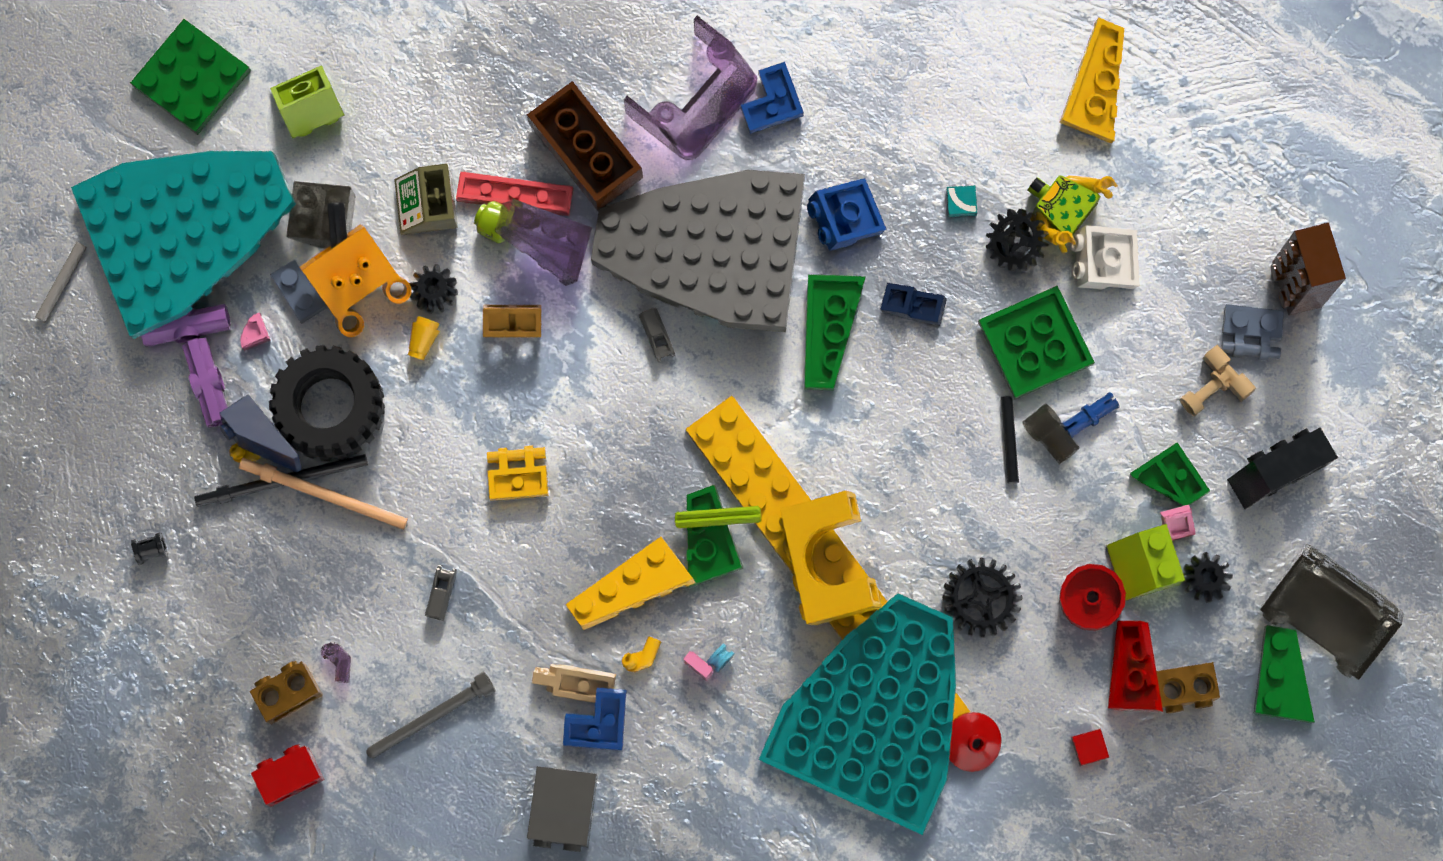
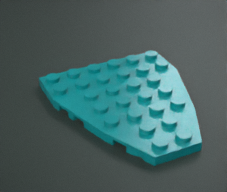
[71,151,296,339]
[758,593,956,835]

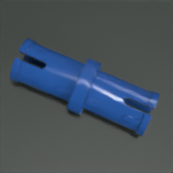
[1061,392,1120,439]

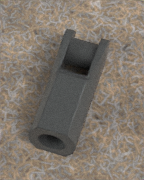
[639,308,675,363]
[425,565,457,621]

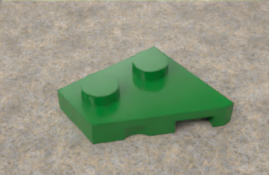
[1130,442,1210,506]

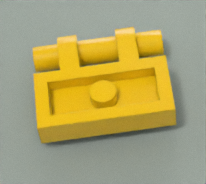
[487,445,549,501]

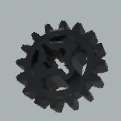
[986,209,1049,272]

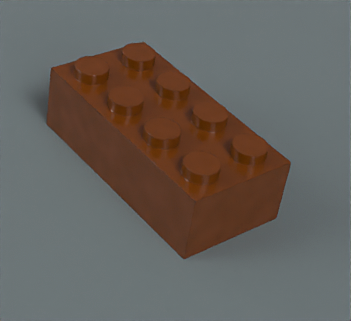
[527,81,643,211]
[1271,222,1346,316]

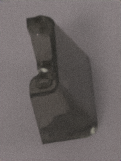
[1260,544,1404,680]

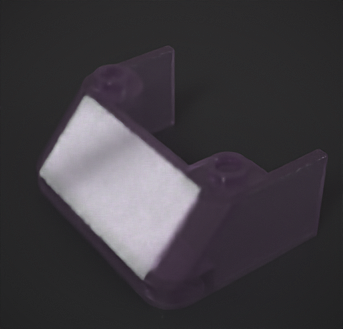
[623,15,757,160]

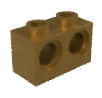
[483,304,541,337]
[249,661,323,725]
[1156,662,1220,713]

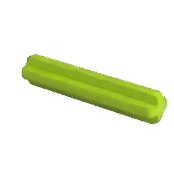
[675,506,762,528]

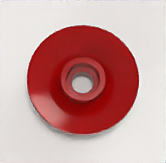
[949,712,1002,772]

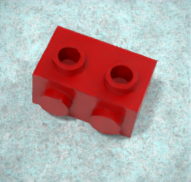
[251,744,325,807]

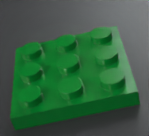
[130,19,251,135]
[978,285,1095,400]

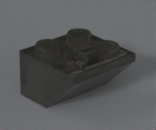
[286,181,356,249]

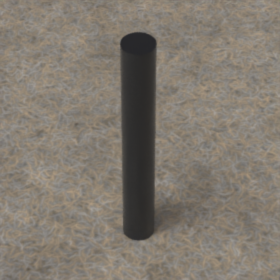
[1001,396,1019,484]

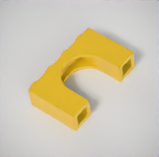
[779,490,882,625]

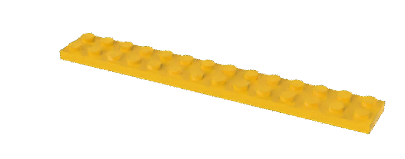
[685,396,970,720]

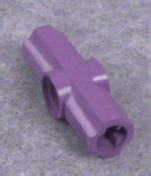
[141,304,231,347]
[182,338,228,428]

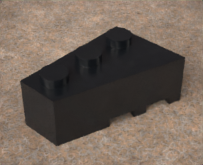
[1227,427,1338,510]

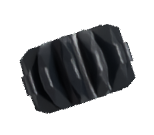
[409,264,458,314]
[1183,552,1233,603]

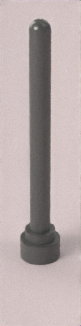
[366,671,496,758]

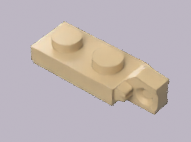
[532,664,616,703]

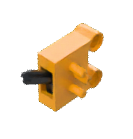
[299,202,411,337]

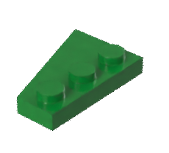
[687,485,744,588]
[1253,625,1315,723]

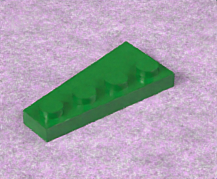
[804,275,866,391]

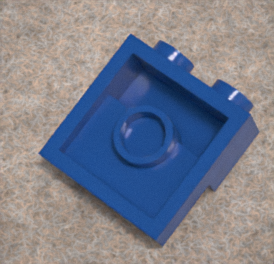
[807,178,886,251]

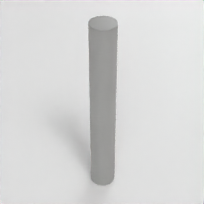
[35,242,87,322]

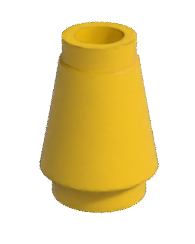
[408,316,440,360]

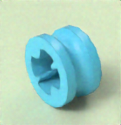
[706,643,735,673]

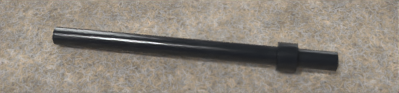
[194,454,368,507]

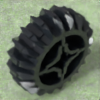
[942,558,1023,638]

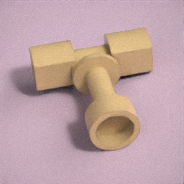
[1180,344,1256,416]

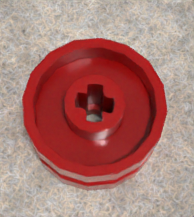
[1059,564,1126,631]

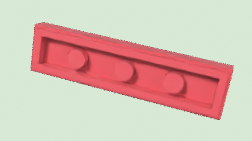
[456,171,574,216]

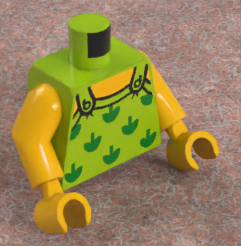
[1027,175,1118,253]

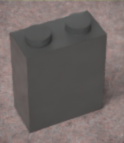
[527,766,598,852]

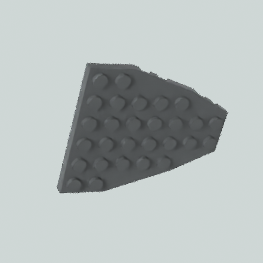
[591,170,805,332]

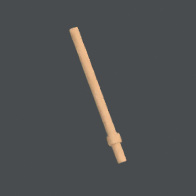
[239,458,408,530]

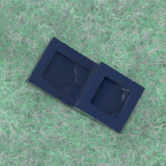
[880,283,947,326]

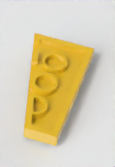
[1059,17,1125,143]
[565,536,695,630]

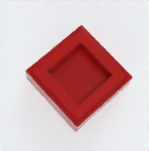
[1071,729,1109,766]

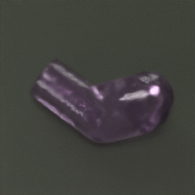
[321,642,351,683]

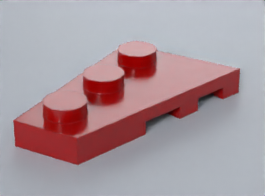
[1108,621,1163,712]

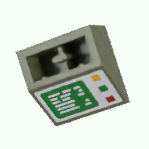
[394,163,458,235]

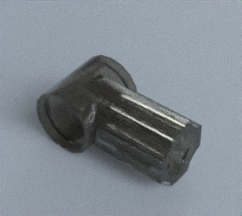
[1022,404,1080,465]

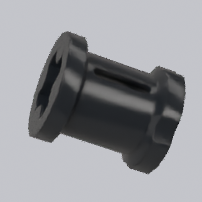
[131,532,168,565]

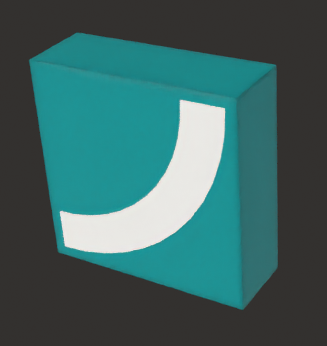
[946,185,977,217]

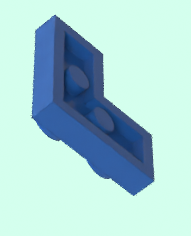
[741,62,804,134]
[563,688,627,750]

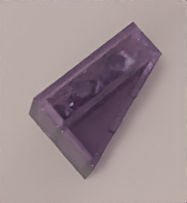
[495,199,592,286]

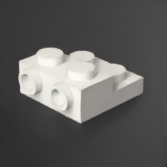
[1070,225,1140,289]

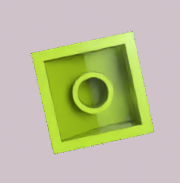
[270,65,345,139]
[1106,524,1185,601]

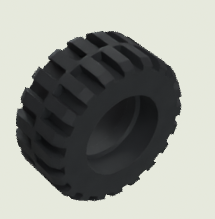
[269,345,385,461]

